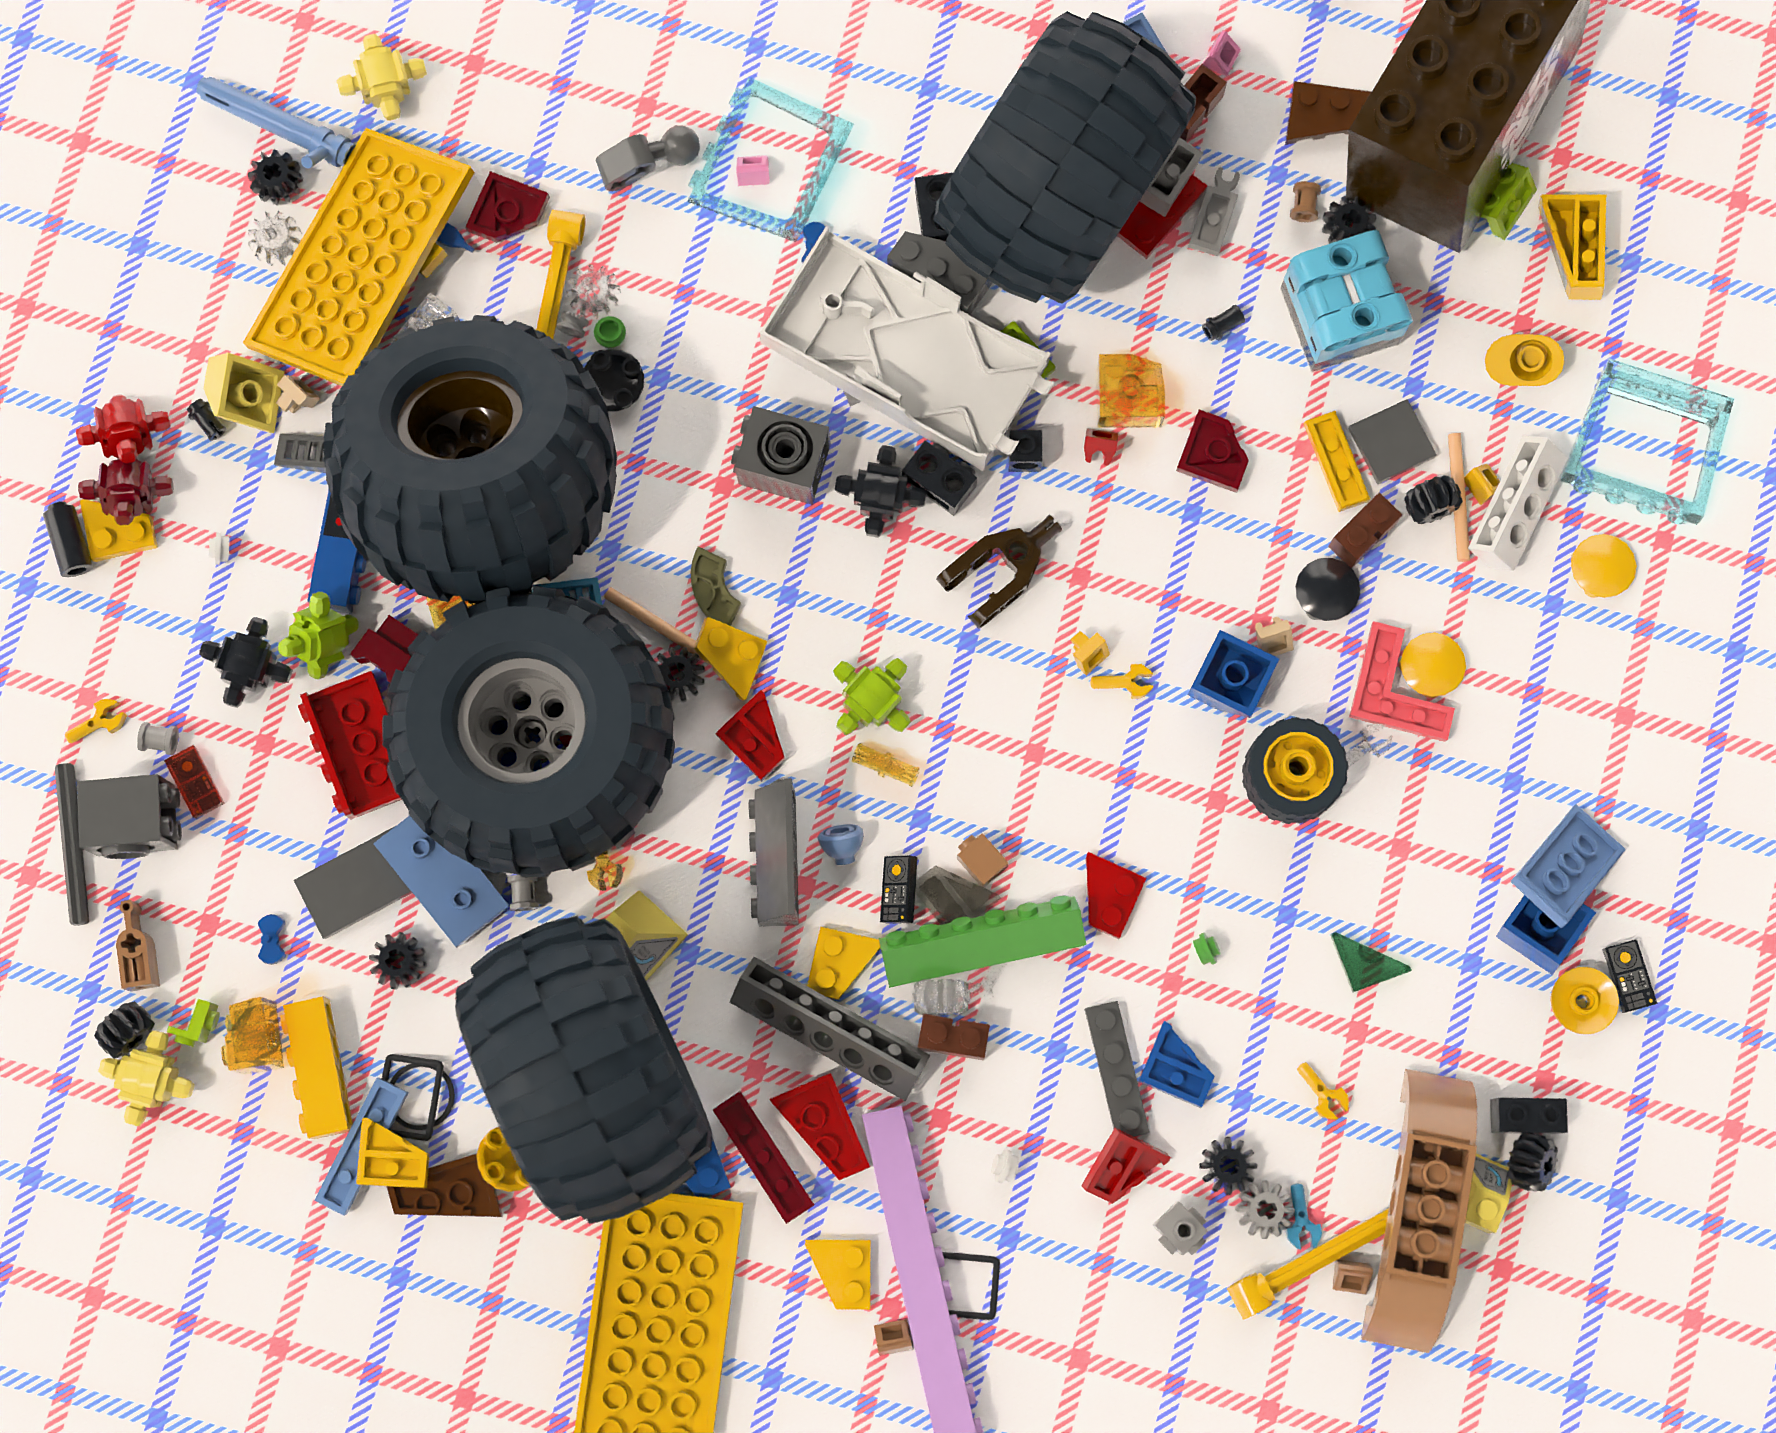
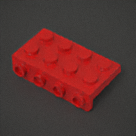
[298,671,402,820]

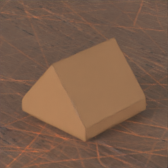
[1333,1259,1373,1294]
[874,1319,913,1356]

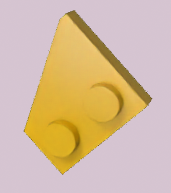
[356,1118,430,1188]
[805,1240,871,1310]

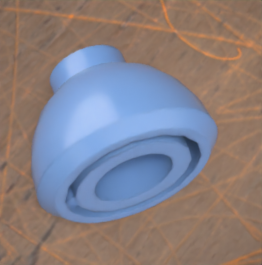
[817,824,864,865]

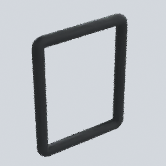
[382,1054,444,1141]
[942,1252,1000,1320]

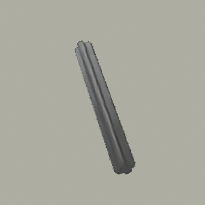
[54,763,90,926]

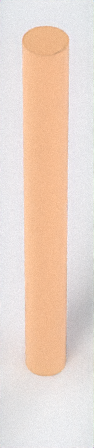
[1448,433,1470,562]
[604,587,711,665]

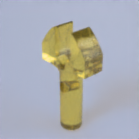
[587,850,623,891]

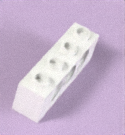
[1468,435,1568,571]

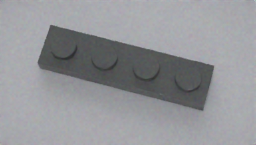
[1084,1001,1150,1137]

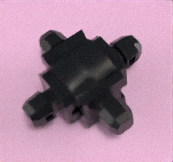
[835,445,927,538]
[199,617,293,708]

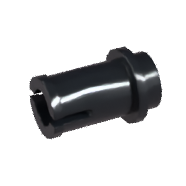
[1202,305,1245,341]
[187,398,227,441]

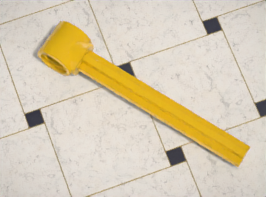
[536,209,586,340]
[1226,1208,1389,1320]

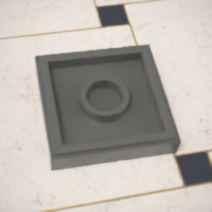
[1348,399,1437,485]

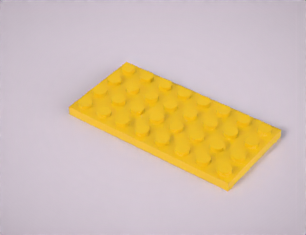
[243,128,475,386]
[574,1193,744,1433]

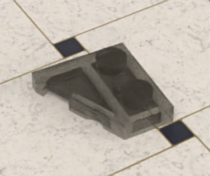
[915,865,1001,925]

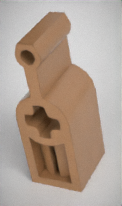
[116,900,160,992]

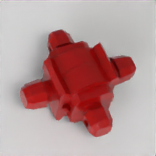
[76,394,171,463]

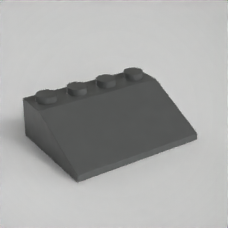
[748,778,799,927]

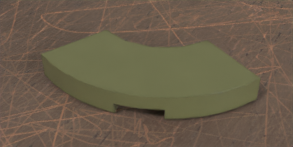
[691,546,742,626]

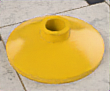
[1550,967,1619,1035]

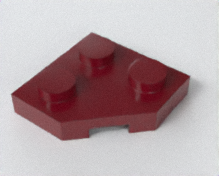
[465,171,550,243]
[1176,409,1249,493]

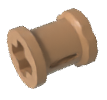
[1290,181,1322,223]

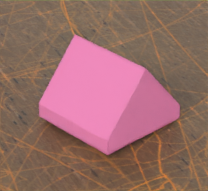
[1203,31,1241,76]
[736,155,770,186]

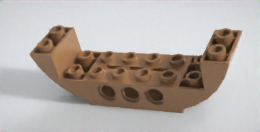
[1361,1069,1477,1353]

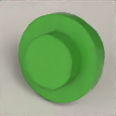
[594,316,626,348]
[1193,932,1221,965]

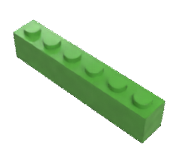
[879,895,1087,988]

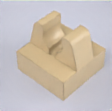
[276,375,321,413]
[1255,617,1294,656]

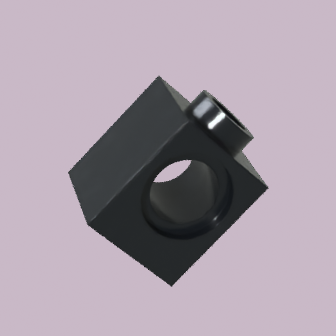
[1008,430,1042,472]

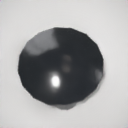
[584,349,645,412]
[1295,558,1361,621]

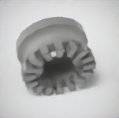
[557,311,589,338]

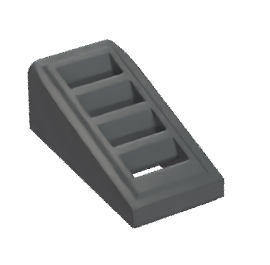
[274,433,326,473]

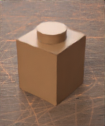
[957,833,1009,889]

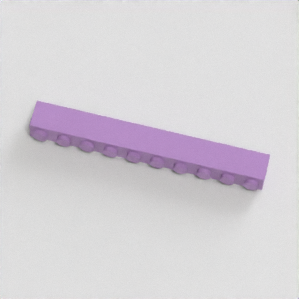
[862,1106,984,1433]

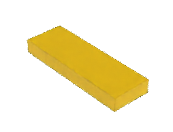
[1304,411,1370,512]

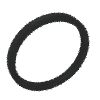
[390,1063,455,1130]

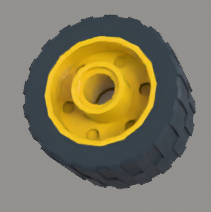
[1242,717,1349,824]

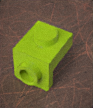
[167,999,220,1047]

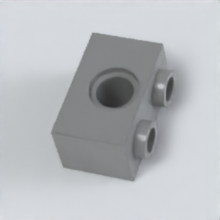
[1140,138,1204,217]

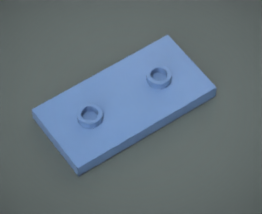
[1510,804,1626,928]
[373,815,510,948]

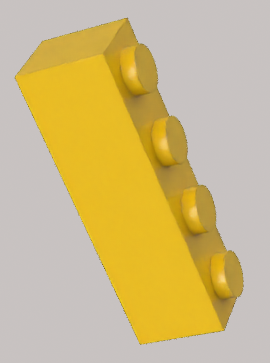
[280,996,353,1140]

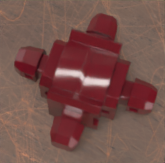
[78,458,174,525]

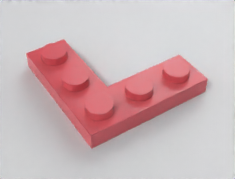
[1349,621,1455,742]

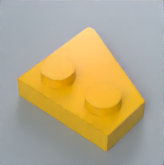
[80,499,158,562]
[694,617,768,701]
[807,927,881,1000]

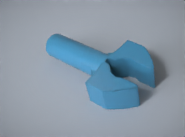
[1285,1183,1322,1250]

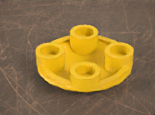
[1570,534,1637,598]
[1399,632,1466,698]
[476,1126,530,1192]

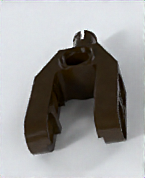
[936,514,1062,629]

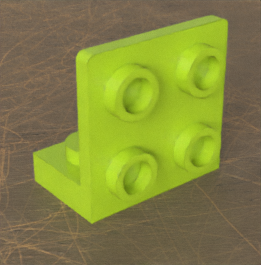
[1481,163,1537,240]

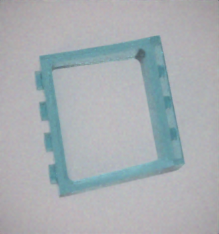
[687,77,854,243]
[1560,358,1735,525]

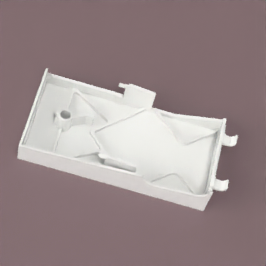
[760,226,1055,471]

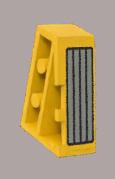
[1538,194,1607,300]

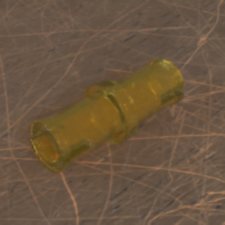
[851,743,920,787]

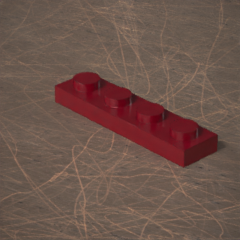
[712,1091,815,1224]

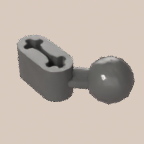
[595,125,700,192]

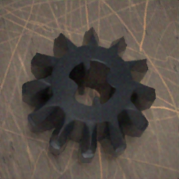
[247,149,304,206]
[1322,196,1377,244]
[1404,475,1463,524]
[657,647,706,703]
[369,932,427,990]
[94,1001,155,1059]
[1507,1133,1559,1192]
[1198,1137,1257,1195]

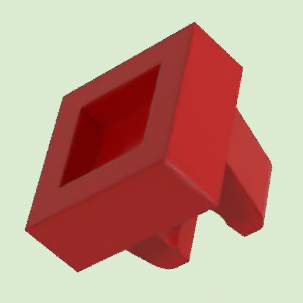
[1084,428,1119,466]

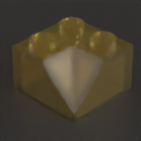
[1096,354,1165,428]
[221,997,284,1075]

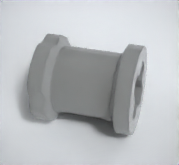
[137,722,179,755]
[507,875,539,911]

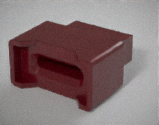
[349,615,418,683]

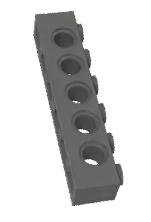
[729,957,931,1102]

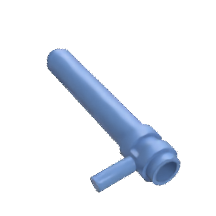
[196,76,355,169]

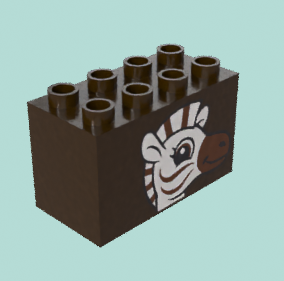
[1346,0,1591,253]

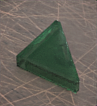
[1330,932,1412,993]

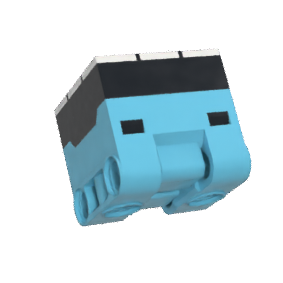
[1280,230,1413,373]

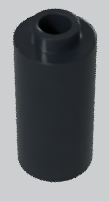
[43,501,93,578]

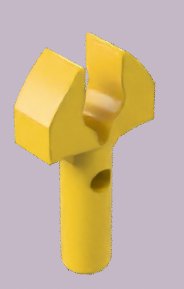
[1090,664,1154,699]
[65,699,127,743]
[1297,1062,1349,1120]

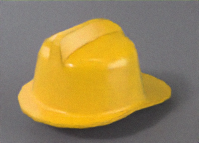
[1484,334,1565,386]

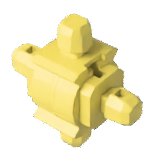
[336,34,427,121]
[98,1030,195,1126]

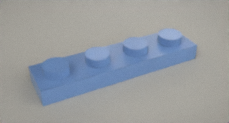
[314,1077,409,1216]

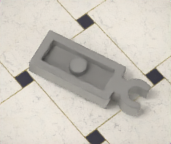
[1188,167,1240,257]

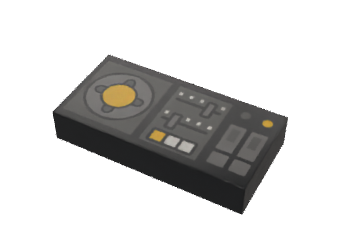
[880,855,918,924]
[1602,939,1658,1013]

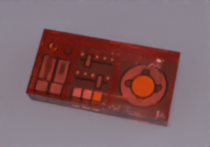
[164,745,225,819]

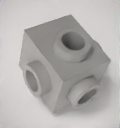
[1152,1201,1208,1255]

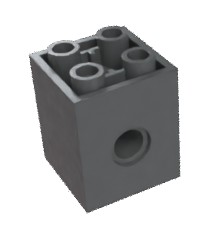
[731,406,831,505]
[77,774,182,859]

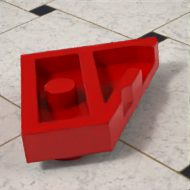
[715,690,785,782]
[1085,852,1147,940]
[1081,1128,1171,1204]

